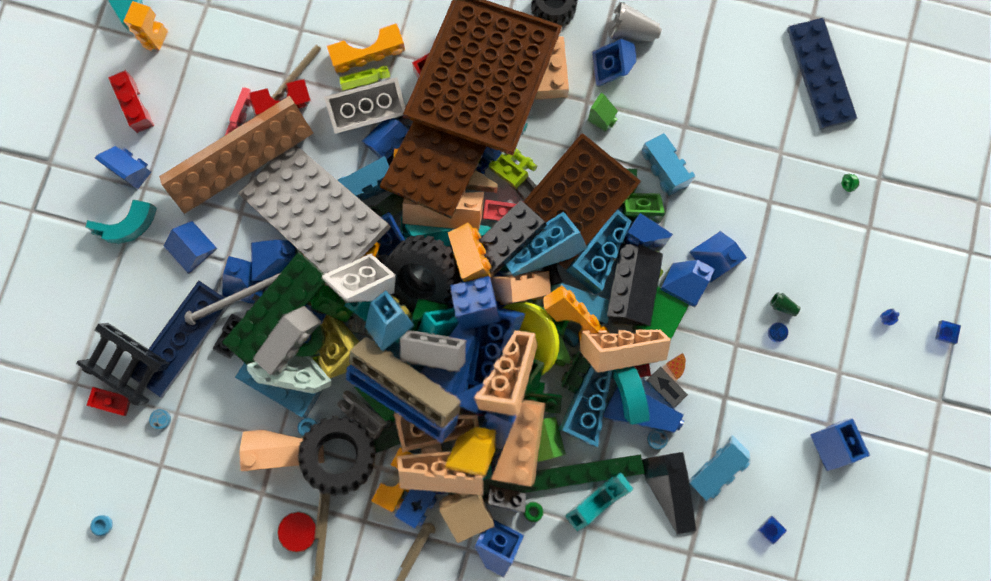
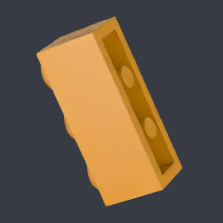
[448,223,491,282]

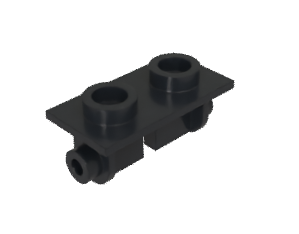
[484,485,526,513]

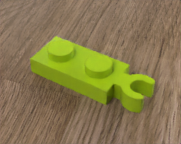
[339,66,391,91]

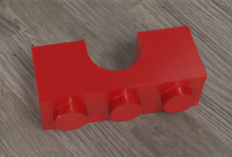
[108,70,154,133]
[248,79,311,117]

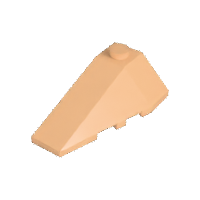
[239,430,325,471]

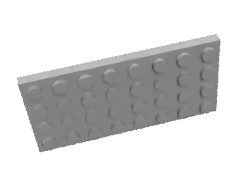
[238,145,391,274]

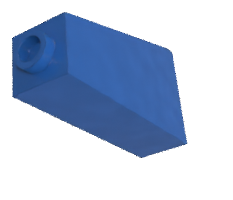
[420,324,479,396]
[603,386,684,433]

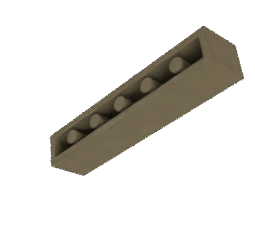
[349,337,461,429]

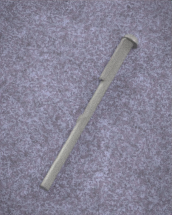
[185,260,310,325]

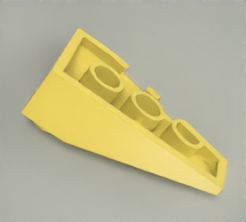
[318,315,359,378]

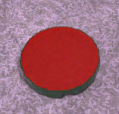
[277,511,316,552]

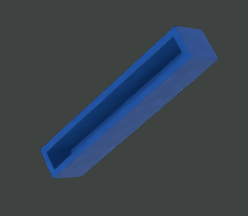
[346,364,458,443]

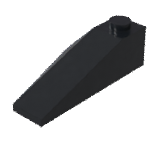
[642,452,697,535]

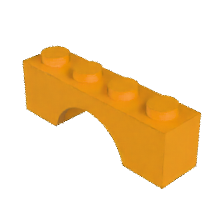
[327,23,405,73]
[543,286,610,342]

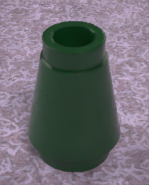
[770,292,801,317]

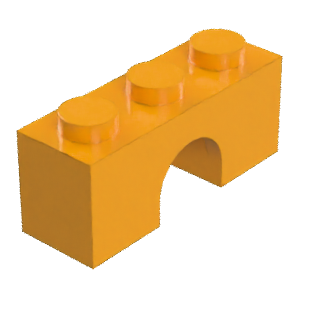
[124,1,168,51]
[371,447,415,512]

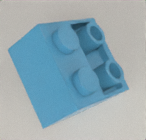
[365,290,414,351]

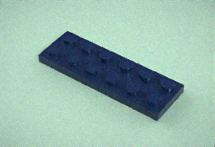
[787,17,857,130]
[131,280,229,398]

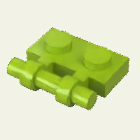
[488,148,537,189]

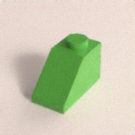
[587,93,618,132]

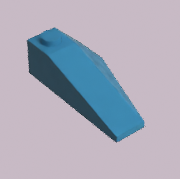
[506,212,588,276]

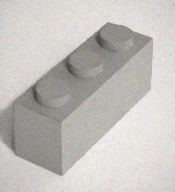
[401,330,466,371]

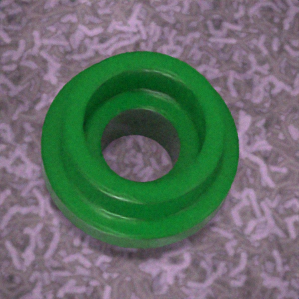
[841,173,859,192]
[524,502,543,522]

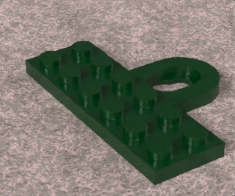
[222,252,326,365]

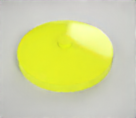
[502,302,559,376]

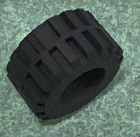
[531,0,578,27]

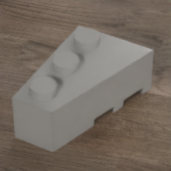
[253,306,321,375]

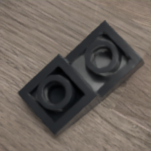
[213,314,242,359]

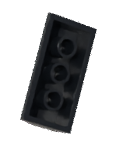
[607,244,663,327]

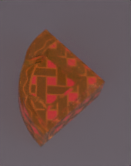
[666,353,686,380]

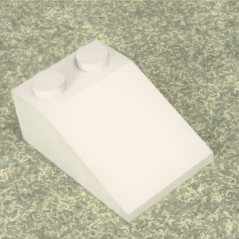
[322,254,396,301]

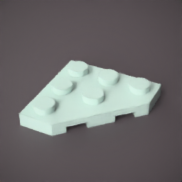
[247,355,332,393]

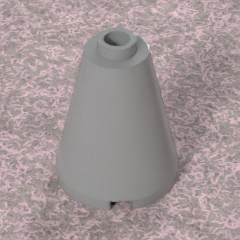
[608,2,662,42]

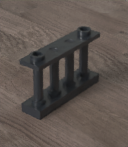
[76,323,170,405]

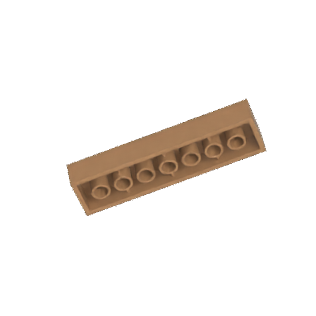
[159,96,314,214]

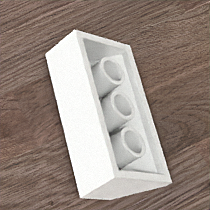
[324,77,405,134]

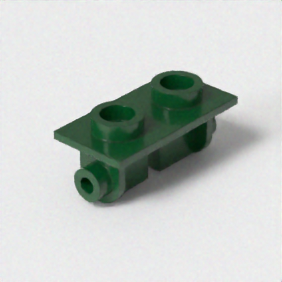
[561,351,591,393]

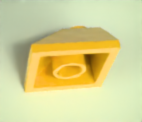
[445,427,496,476]

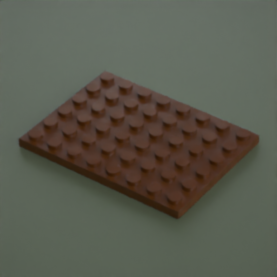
[403,0,562,155]

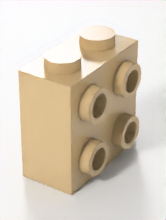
[439,493,494,543]

